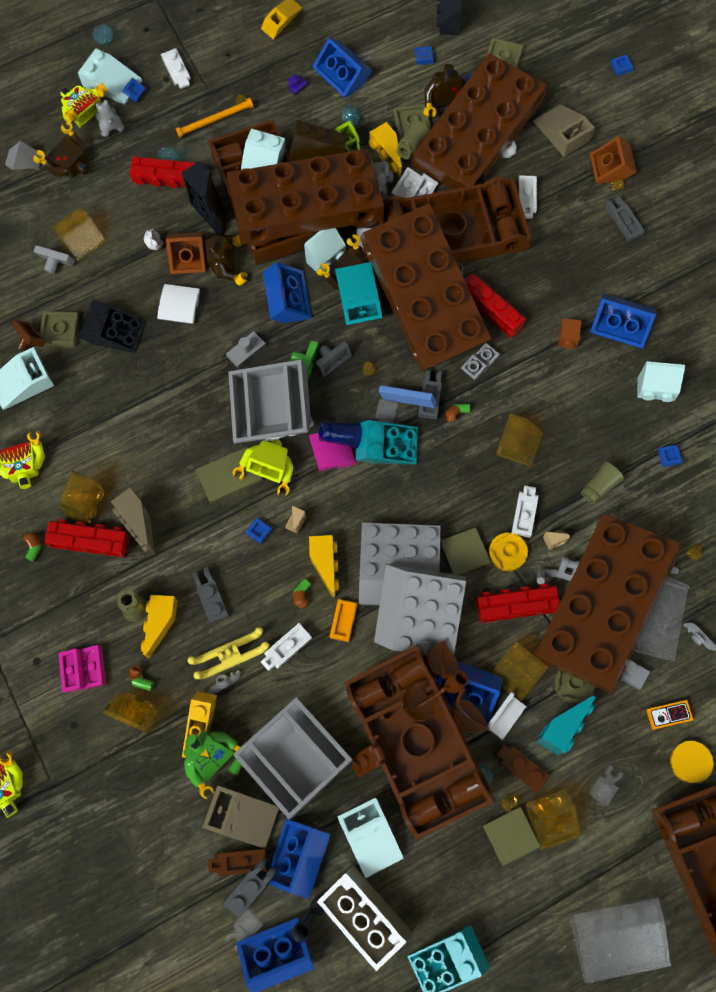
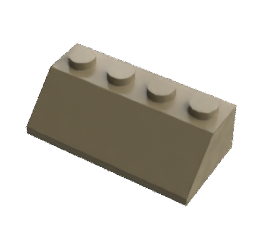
[317,866,413,971]

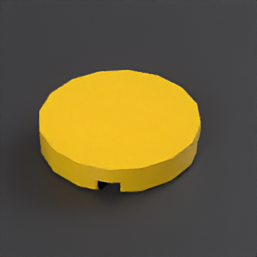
[489,532,528,571]
[670,741,714,783]

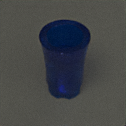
[318,422,362,449]

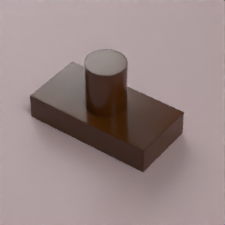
[11,319,46,351]

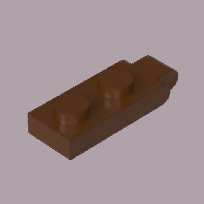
[351,744,386,778]
[495,744,550,793]
[208,849,267,876]

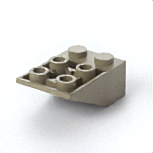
[533,104,595,157]
[111,488,155,556]
[202,786,279,849]

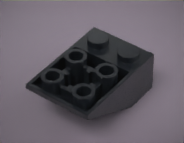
[78,299,145,353]

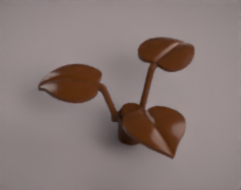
[402,640,489,734]

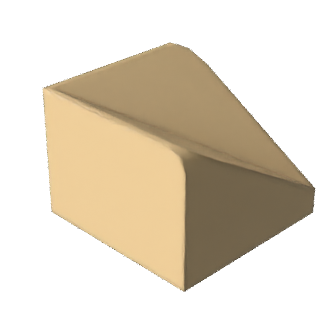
[285,506,306,534]
[543,530,570,550]

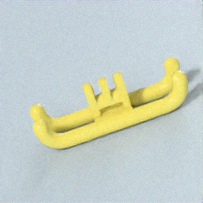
[188,627,269,680]

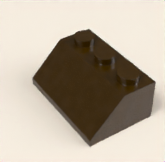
[287,120,347,162]

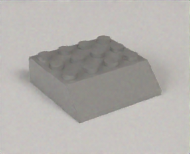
[228,360,311,444]
[359,523,440,606]
[374,564,466,656]
[233,697,352,820]

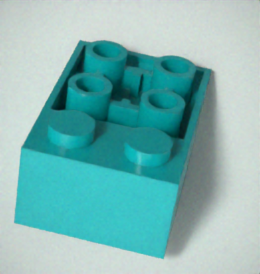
[335,262,382,325]
[356,420,418,465]
[536,696,596,755]
[407,925,490,992]

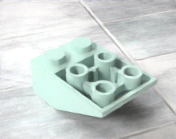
[0,347,54,410]
[338,798,404,878]

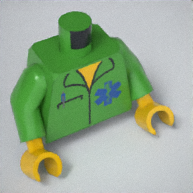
[183,731,243,799]

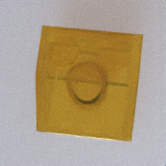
[52,207,106,261]
[496,414,543,467]
[58,470,104,524]
[491,641,548,702]
[102,692,159,734]
[526,790,581,851]

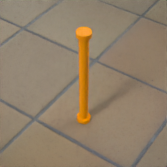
[176,98,253,138]

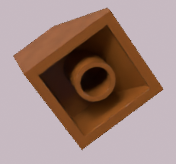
[590,136,636,183]
[166,232,206,274]

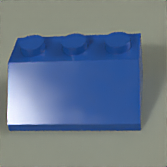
[312,38,373,98]
[263,262,312,323]
[590,293,656,348]
[438,661,503,723]
[268,819,330,899]
[236,918,315,992]

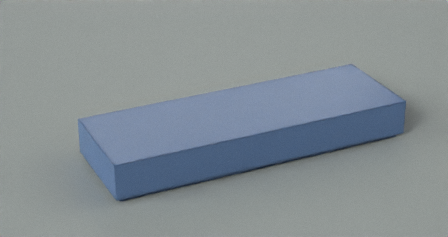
[378,386,437,408]

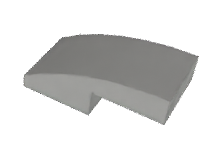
[461,343,500,380]

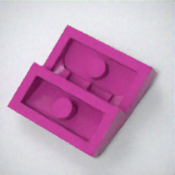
[309,429,356,472]
[58,645,106,693]

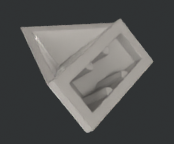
[5,141,41,170]

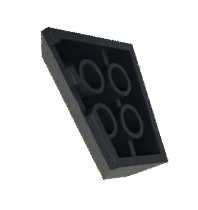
[436,0,462,35]
[181,161,227,235]

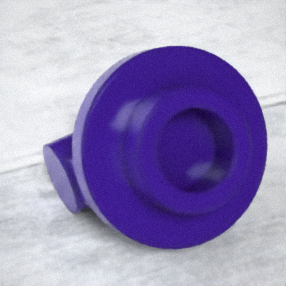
[288,74,307,95]

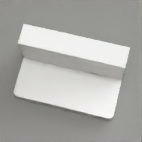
[487,692,526,740]

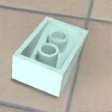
[78,48,142,105]

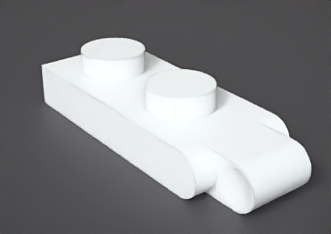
[161,49,191,89]
[518,175,537,219]
[511,485,539,538]
[261,623,312,671]

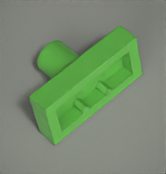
[291,340,319,380]

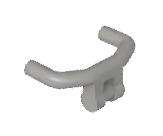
[537,556,580,584]

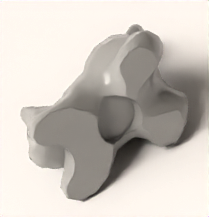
[95,100,125,137]
[371,159,394,196]

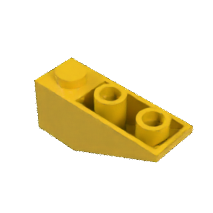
[261,0,302,40]
[369,122,402,178]
[309,535,339,597]
[141,595,177,658]
[182,691,217,758]

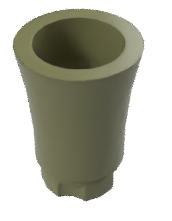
[396,121,430,159]
[581,462,624,505]
[117,590,147,622]

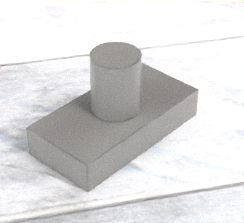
[34,245,75,274]
[226,331,266,369]
[622,660,650,690]

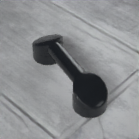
[290,893,325,943]

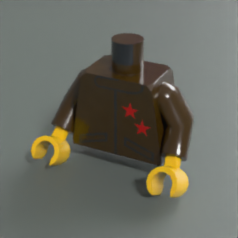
[423,64,466,117]
[33,121,90,178]
[205,234,247,286]
[317,235,368,290]

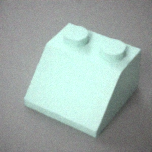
[241,129,286,170]
[304,228,346,272]
[637,361,685,402]

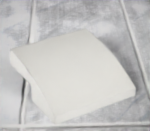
[390,167,438,198]
[157,284,200,324]

